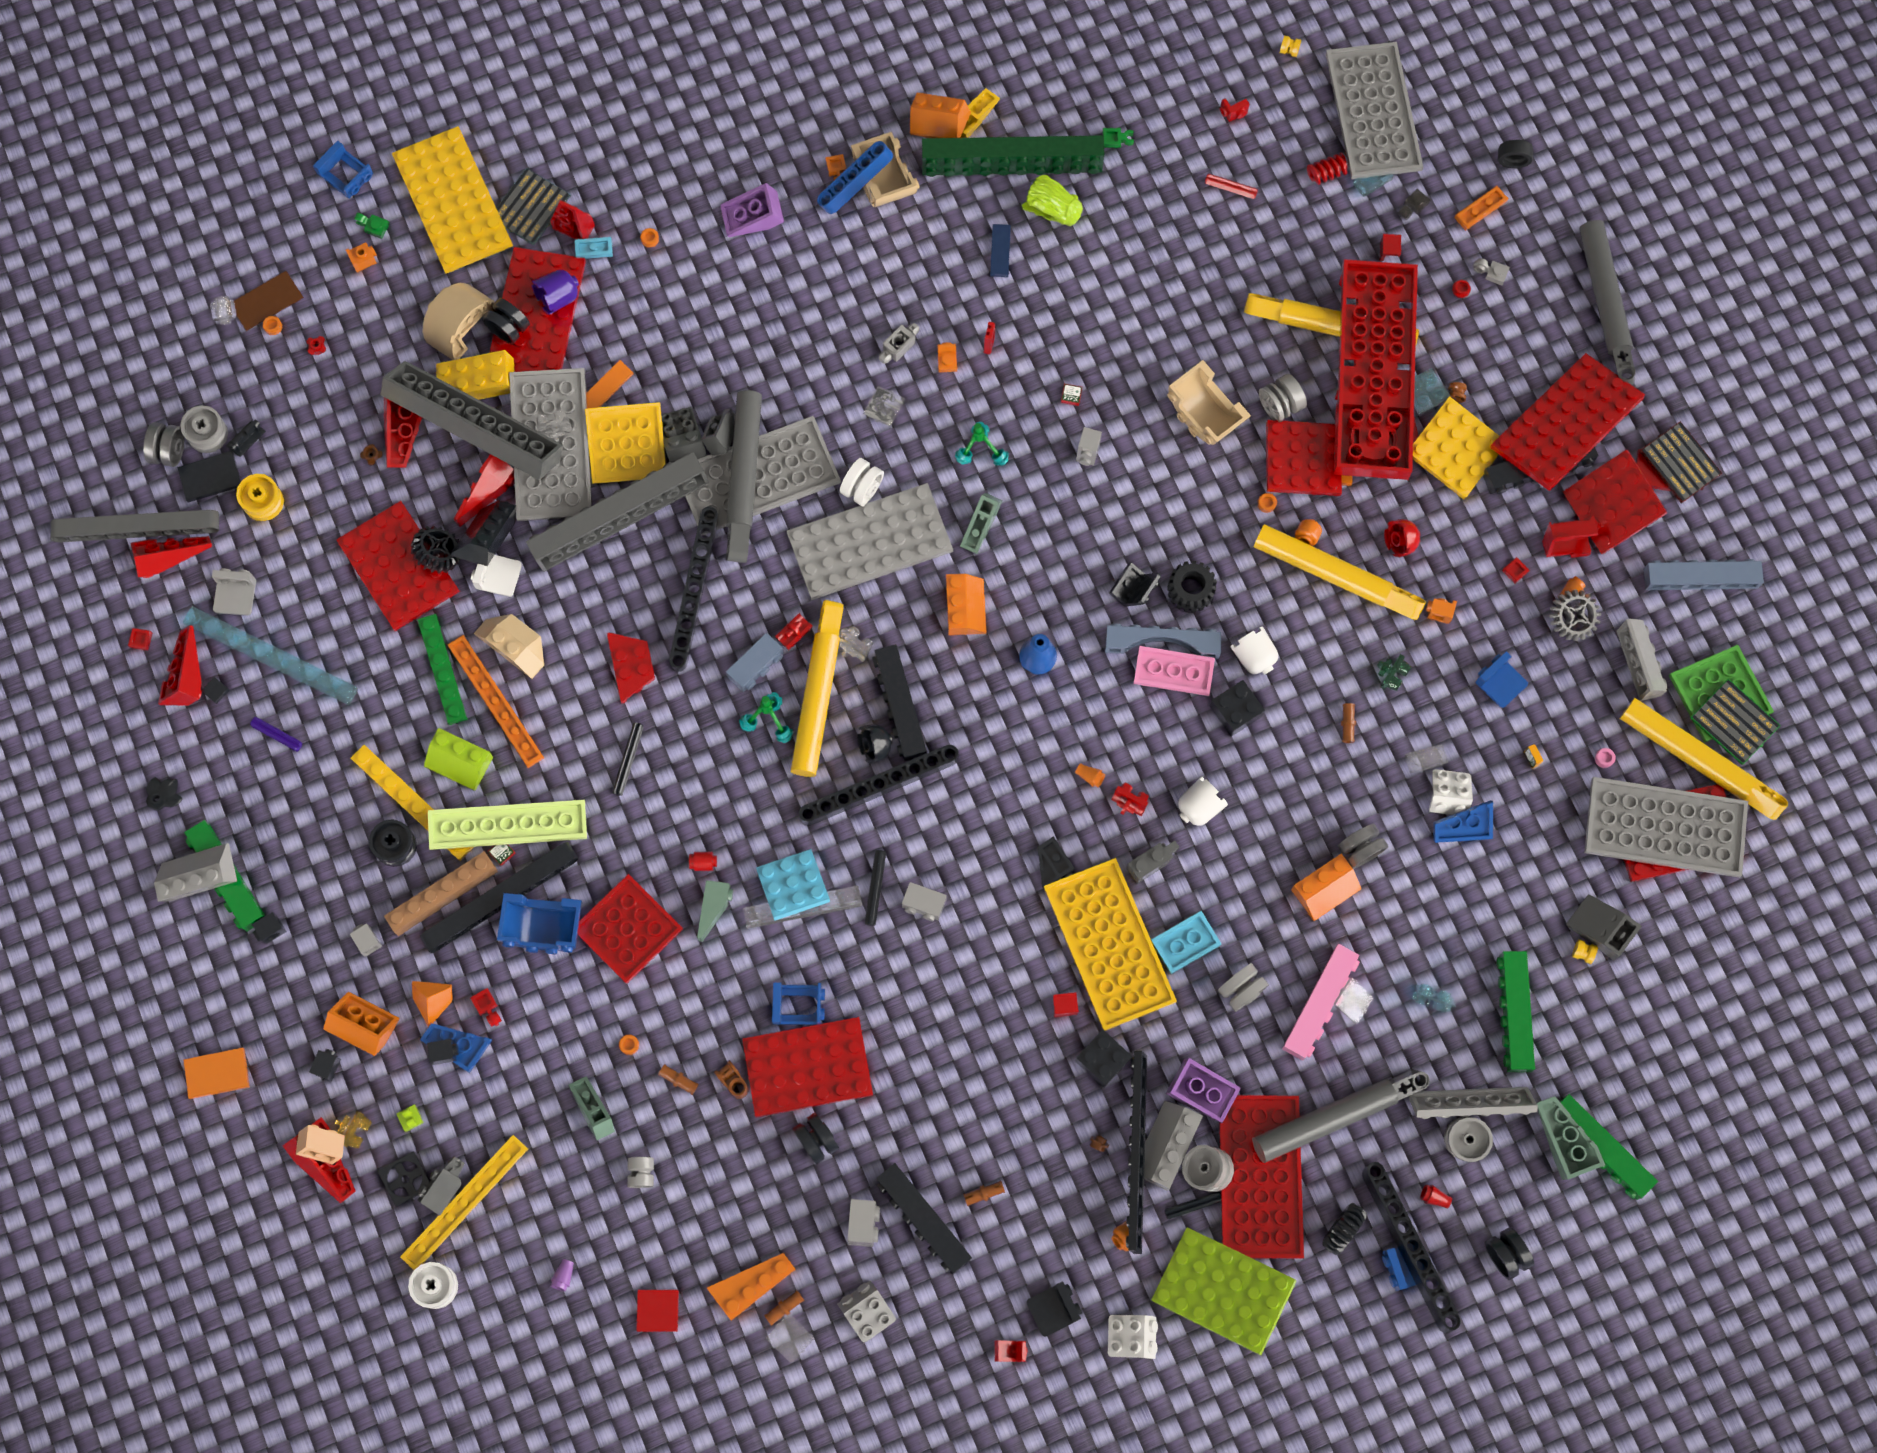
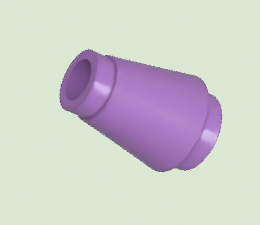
[550,1259,574,1292]

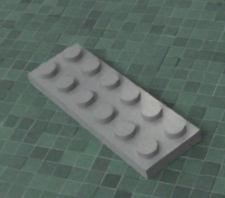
[1409,1087,1538,1119]

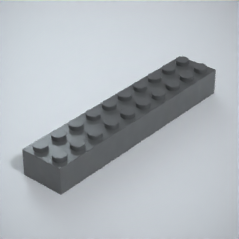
[381,361,563,480]
[526,452,709,572]

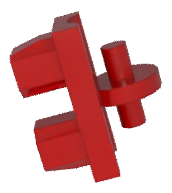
[775,613,813,651]
[1111,782,1149,816]

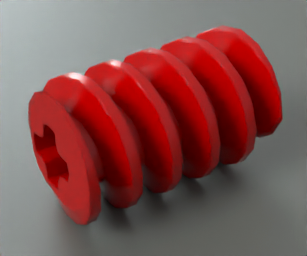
[1307,152,1347,185]

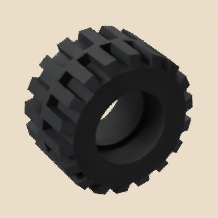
[1167,561,1217,613]

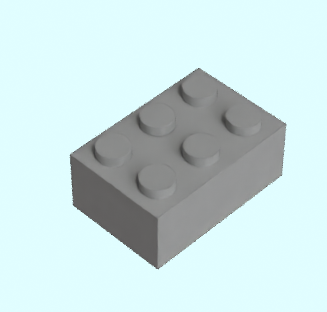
[848,1199,880,1247]

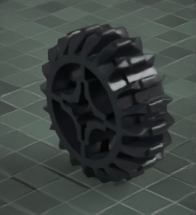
[410,525,460,574]
[1322,1203,1367,1255]

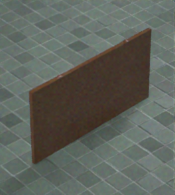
[229,271,304,331]

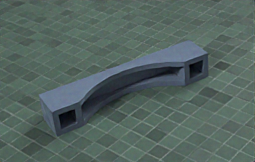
[1105,623,1221,659]

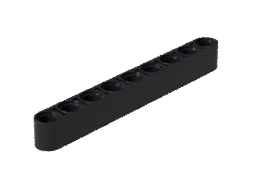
[669,506,718,672]
[799,745,959,826]
[420,842,579,954]
[1362,1162,1461,1333]

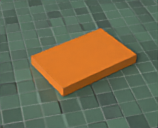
[183,1048,250,1099]

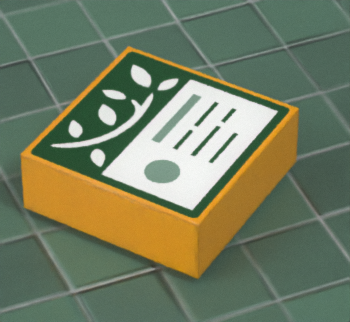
[1524,744,1543,768]

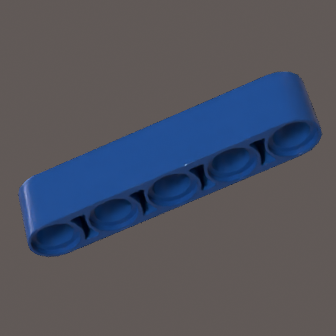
[817,141,893,214]

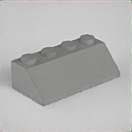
[1617,619,1667,701]
[154,843,237,902]
[1144,1101,1203,1191]

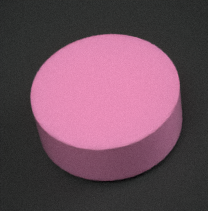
[1595,748,1615,768]

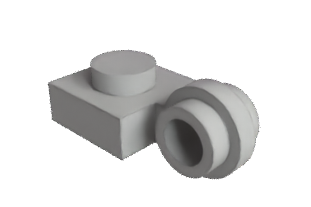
[1473,258,1510,285]

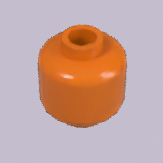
[1295,519,1322,546]
[1112,1221,1129,1251]

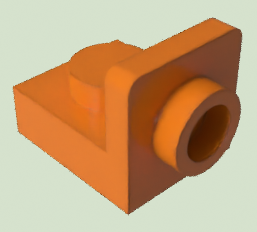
[938,342,957,372]

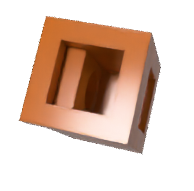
[346,242,377,272]
[1426,598,1457,624]

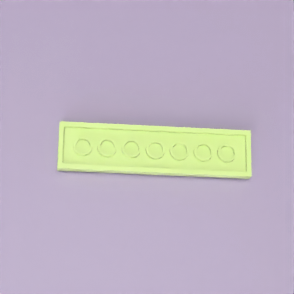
[428,800,587,850]

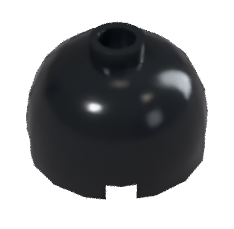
[857,724,893,764]

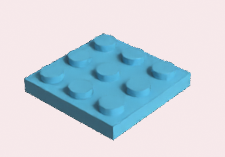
[756,849,830,921]

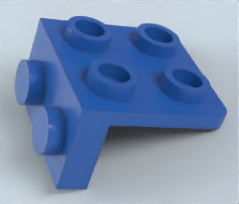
[1475,651,1528,708]
[1382,1243,1430,1291]

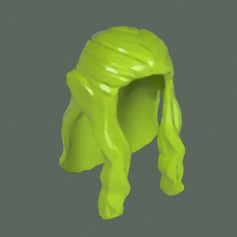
[1022,175,1083,226]

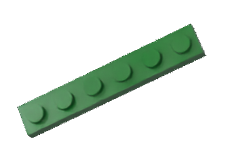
[417,614,468,725]

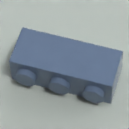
[726,633,784,692]

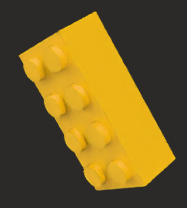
[436,350,514,400]

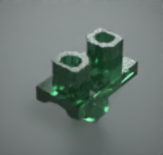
[1377,654,1412,691]

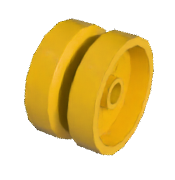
[236,474,284,521]

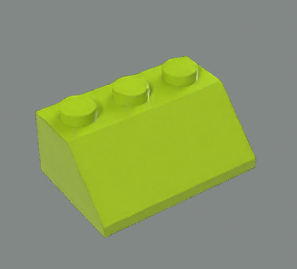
[424,728,493,791]

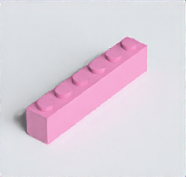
[1282,944,1360,1061]

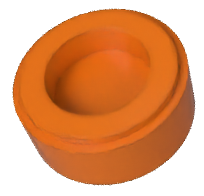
[640,228,659,247]
[263,316,282,335]
[1258,493,1277,513]
[619,1034,639,1055]

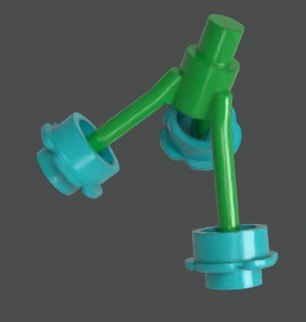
[955,422,1009,466]
[739,692,793,743]

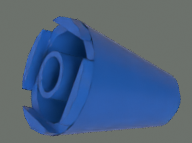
[1019,634,1057,675]

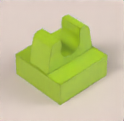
[396,1104,424,1132]

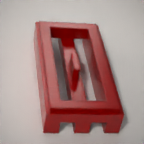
[984,322,996,354]

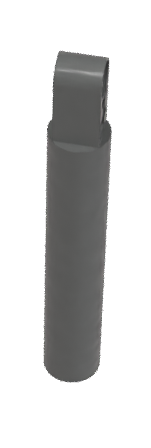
[1579,220,1635,385]
[726,390,762,563]
[1252,1069,1430,1163]

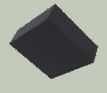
[201,677,230,704]

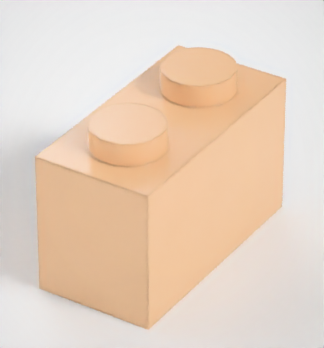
[296,1125,345,1164]

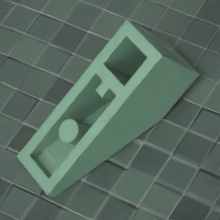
[960,493,1003,554]
[697,880,733,942]
[569,1076,615,1140]

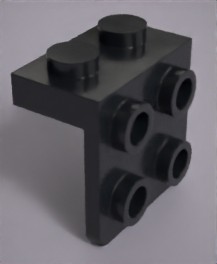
[1109,563,1161,607]
[1026,1281,1082,1337]

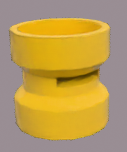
[1280,35,1301,57]
[1572,939,1598,965]

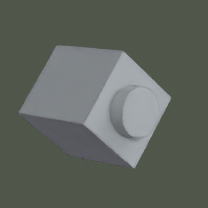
[350,923,382,957]

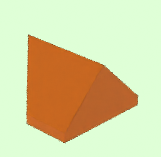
[412,981,453,1027]

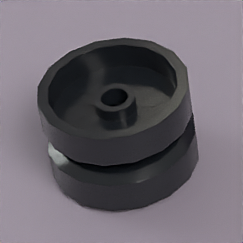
[481,298,530,345]
[369,819,417,867]
[792,1112,839,1165]
[1484,1227,1534,1280]

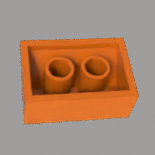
[910,92,971,138]
[946,574,986,635]
[1291,853,1361,921]
[323,992,399,1056]

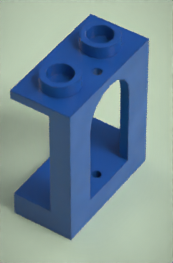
[313,140,373,199]
[772,983,825,1025]

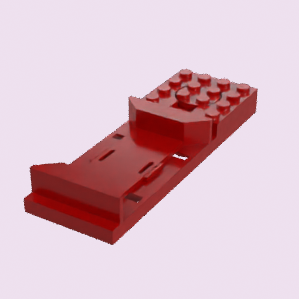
[1333,259,1418,480]

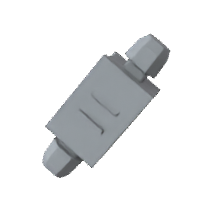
[879,323,919,364]

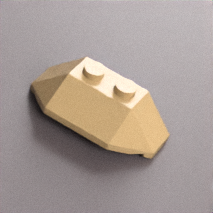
[474,614,544,679]

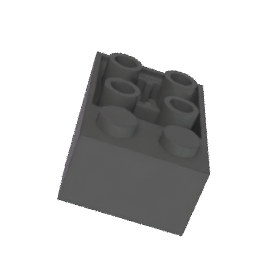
[662,406,707,462]
[1566,894,1642,961]

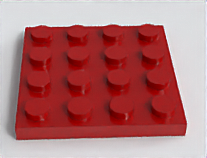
[1266,420,1342,496]
[1562,450,1667,554]
[577,874,683,984]

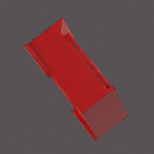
[1542,515,1598,558]

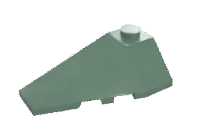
[1537,1096,1605,1180]

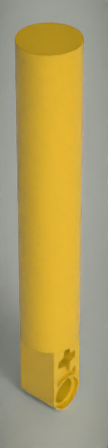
[1244,293,1419,343]
[1253,524,1426,620]
[791,600,844,777]
[1619,698,1788,820]

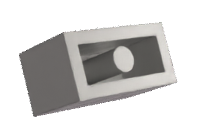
[1076,427,1102,466]
[902,882,947,921]

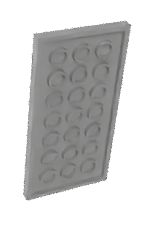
[1326,42,1423,179]
[509,368,592,521]
[686,416,841,536]
[787,483,953,600]
[1584,777,1748,878]

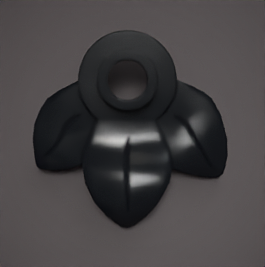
[146,777,182,811]

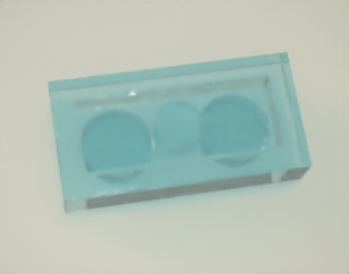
[1353,174,1394,197]

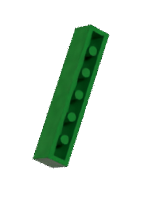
[184,820,265,932]
[1497,951,1535,1072]
[1559,1094,1658,1200]

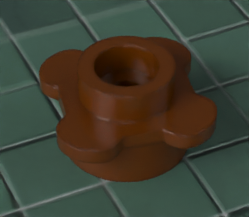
[360,444,383,466]
[1090,1135,1110,1152]

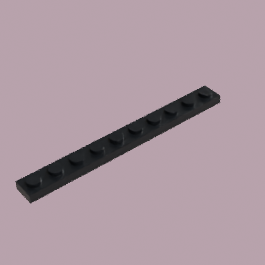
[1126,1051,1147,1254]

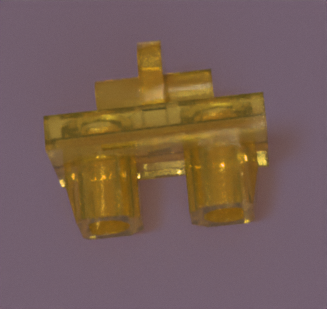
[335,1111,372,1149]

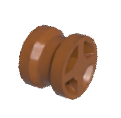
[1447,382,1467,403]

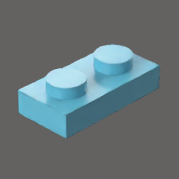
[575,237,613,259]

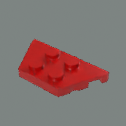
[607,632,655,703]

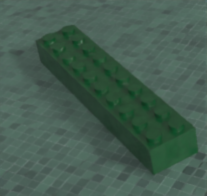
[922,135,1104,177]

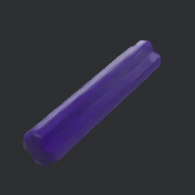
[250,717,303,752]

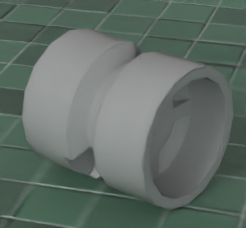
[627,1157,654,1188]

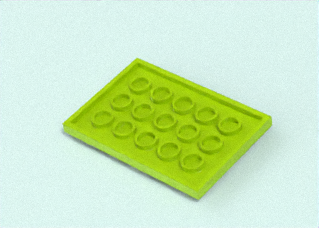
[1151,1227,1297,1356]

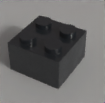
[1210,680,1265,737]
[1075,1029,1132,1088]

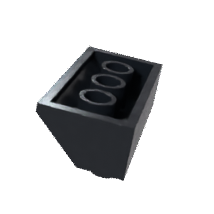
[451,500,516,566]

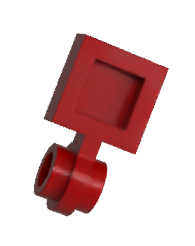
[470,988,502,1027]

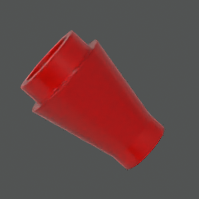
[1420,1185,1452,1209]

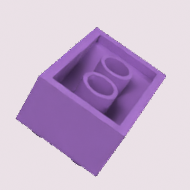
[720,183,784,237]
[1166,1058,1241,1123]

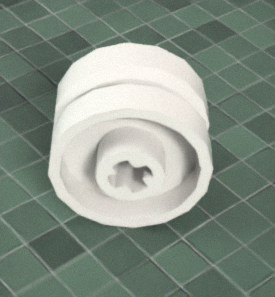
[840,458,884,506]
[408,1262,458,1309]

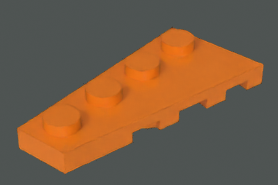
[707,1253,796,1321]

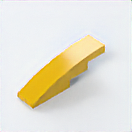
[960,88,1000,138]

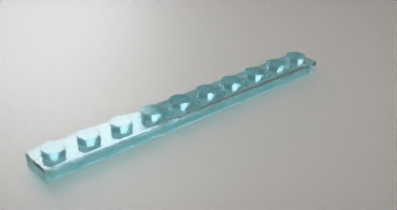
[183,606,358,705]

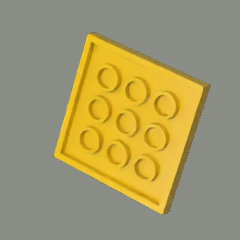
[1413,396,1499,500]
[585,402,666,484]

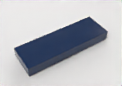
[990,224,1011,277]

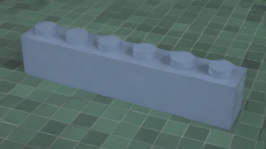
[1643,559,1764,590]

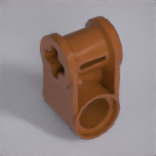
[714,1060,748,1099]

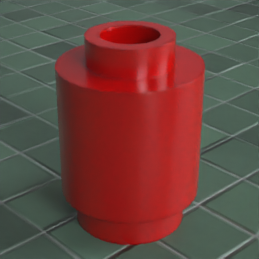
[689,852,717,871]

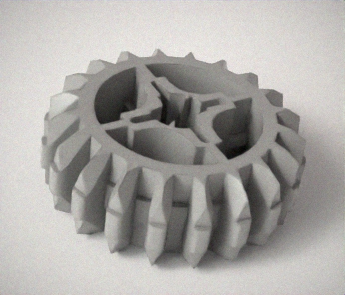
[1549,589,1602,641]

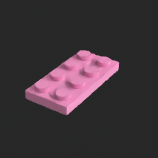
[1134,646,1215,696]

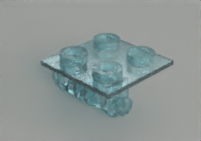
[1414,368,1451,414]
[1411,984,1456,1013]

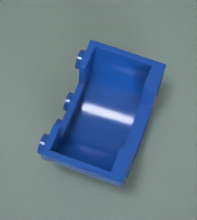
[497,893,582,955]

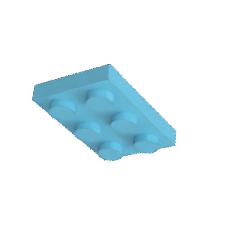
[1151,911,1222,974]

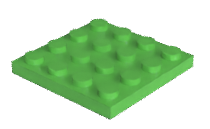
[1669,645,1774,743]

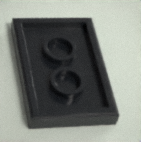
[177,451,241,503]

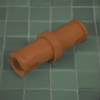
[1341,703,1356,743]
[658,1064,699,1095]
[963,1180,1005,1206]
[764,1290,805,1326]

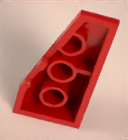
[550,200,595,240]
[384,397,422,468]
[454,454,515,527]
[131,536,212,578]
[158,625,202,706]
[283,1117,356,1203]

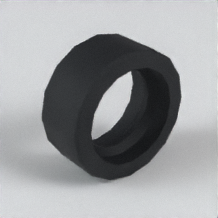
[1498,140,1533,168]

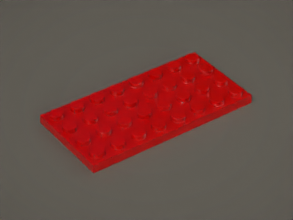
[489,247,586,372]
[1491,353,1645,491]
[1219,1095,1304,1259]

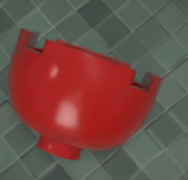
[1384,519,1420,557]

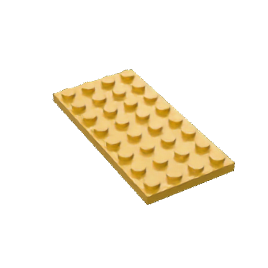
[392,126,513,274]
[1044,858,1177,1031]

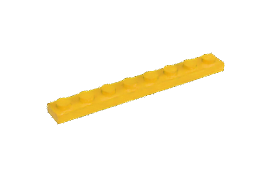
[351,745,474,861]
[400,1135,528,1270]

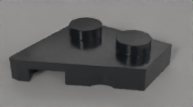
[1037,836,1075,889]

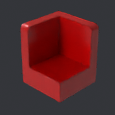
[1380,234,1401,261]
[1053,992,1079,1017]

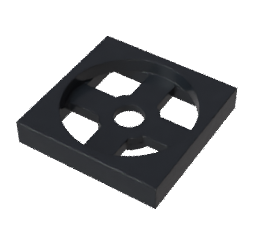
[378,1151,430,1207]

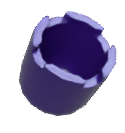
[532,270,579,315]

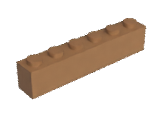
[384,851,498,936]

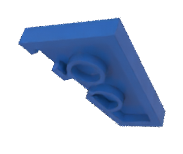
[1433,800,1493,843]
[420,1023,492,1073]

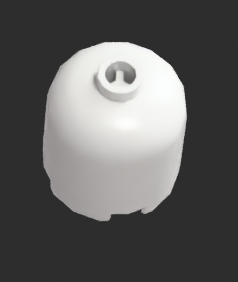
[1230,626,1278,675]
[1178,777,1228,826]

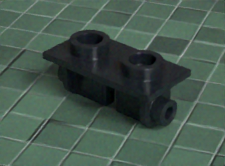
[226,420,266,457]

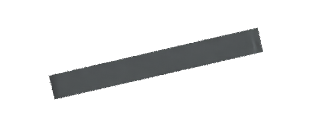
[50,510,219,542]

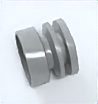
[1259,374,1307,423]

